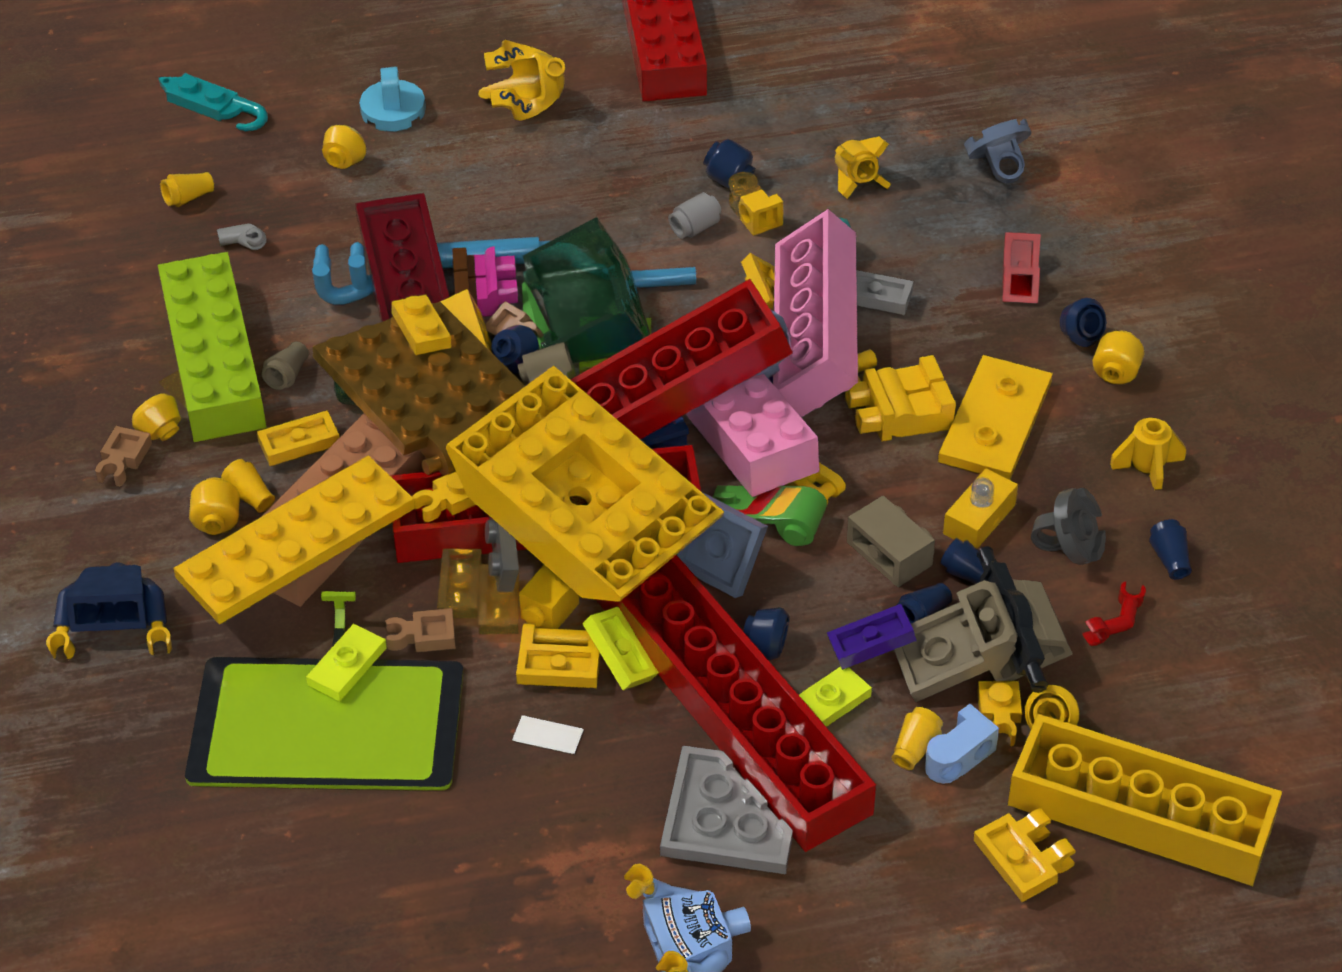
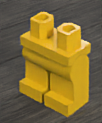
[845,355,956,442]

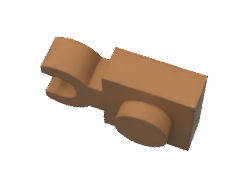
[485,301,544,338]
[95,426,152,487]
[385,608,456,652]

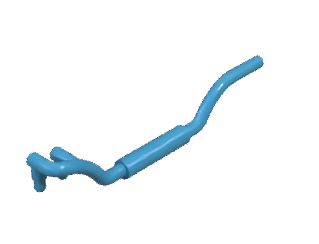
[312,237,696,305]

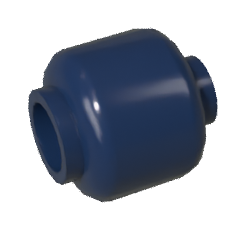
[703,139,756,190]

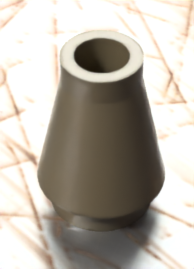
[262,342,309,390]

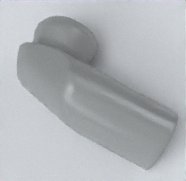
[217,223,266,250]

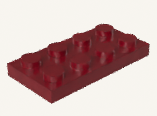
[355,193,449,322]

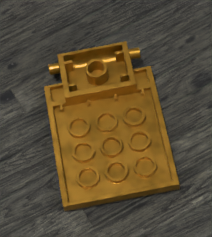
[313,302,525,476]

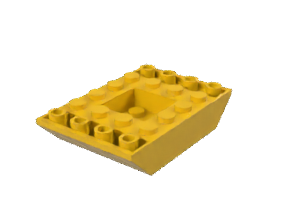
[446,365,724,602]

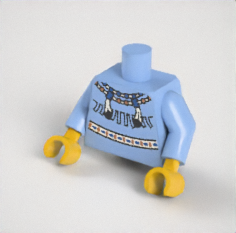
[624,864,751,972]

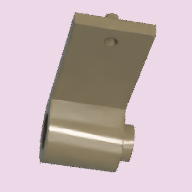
[518,342,576,387]

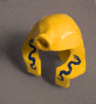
[478,40,565,121]

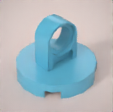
[359,67,426,132]

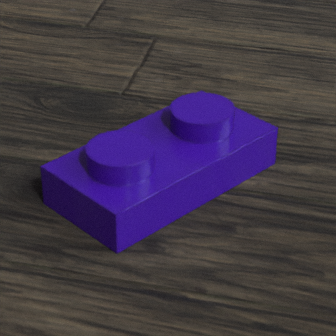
[827,604,917,670]

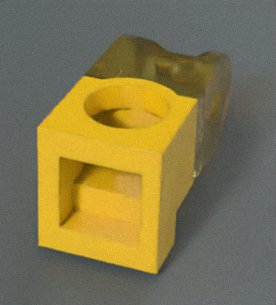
[729,172,783,236]

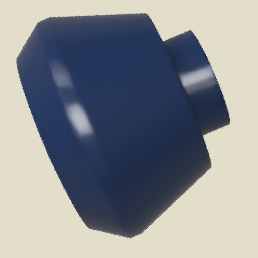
[1060,298,1107,347]
[491,325,539,374]
[744,607,790,661]

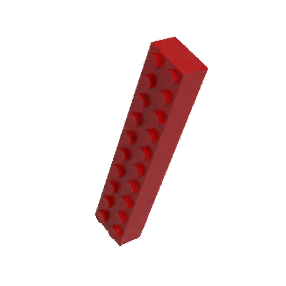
[595,555,876,852]

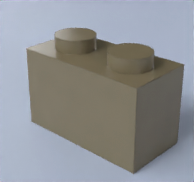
[847,496,935,587]

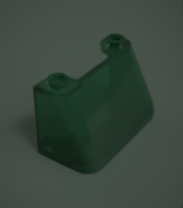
[522,217,650,363]

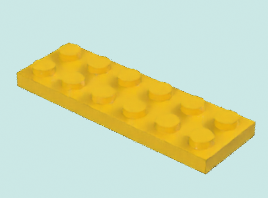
[174,455,415,625]

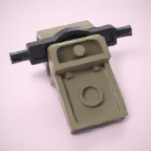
[894,546,1073,702]

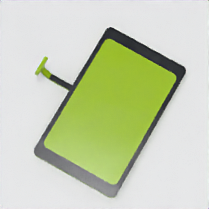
[185,591,464,791]

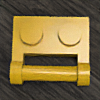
[516,623,601,688]

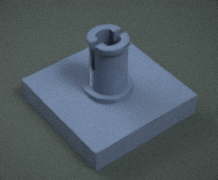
[677,493,768,598]

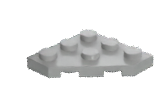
[660,746,793,874]

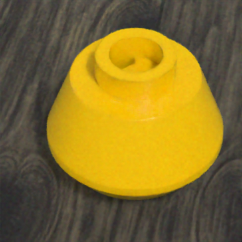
[322,125,366,169]
[132,393,181,441]
[1025,685,1079,729]

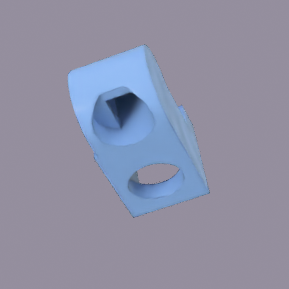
[925,703,999,784]

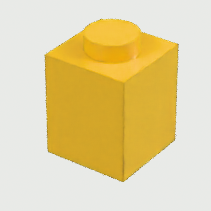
[519,565,579,629]

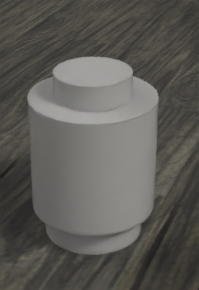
[668,192,721,239]

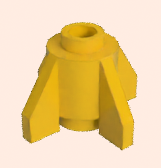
[835,136,891,199]
[1110,418,1186,490]

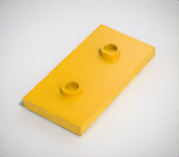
[938,355,1053,480]

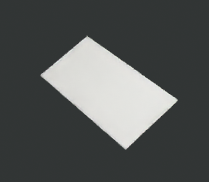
[512,716,584,754]

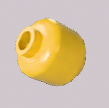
[1092,331,1145,384]
[189,477,240,535]

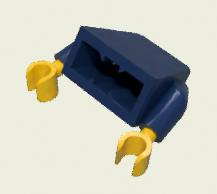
[46,562,172,659]

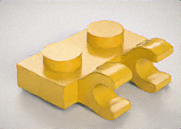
[974,808,1076,902]

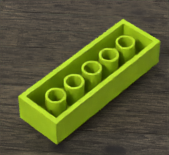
[158,252,267,442]

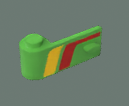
[713,485,827,546]

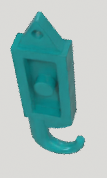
[159,73,268,131]

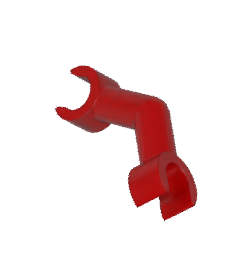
[1082,581,1146,646]

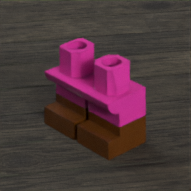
[452,246,518,317]

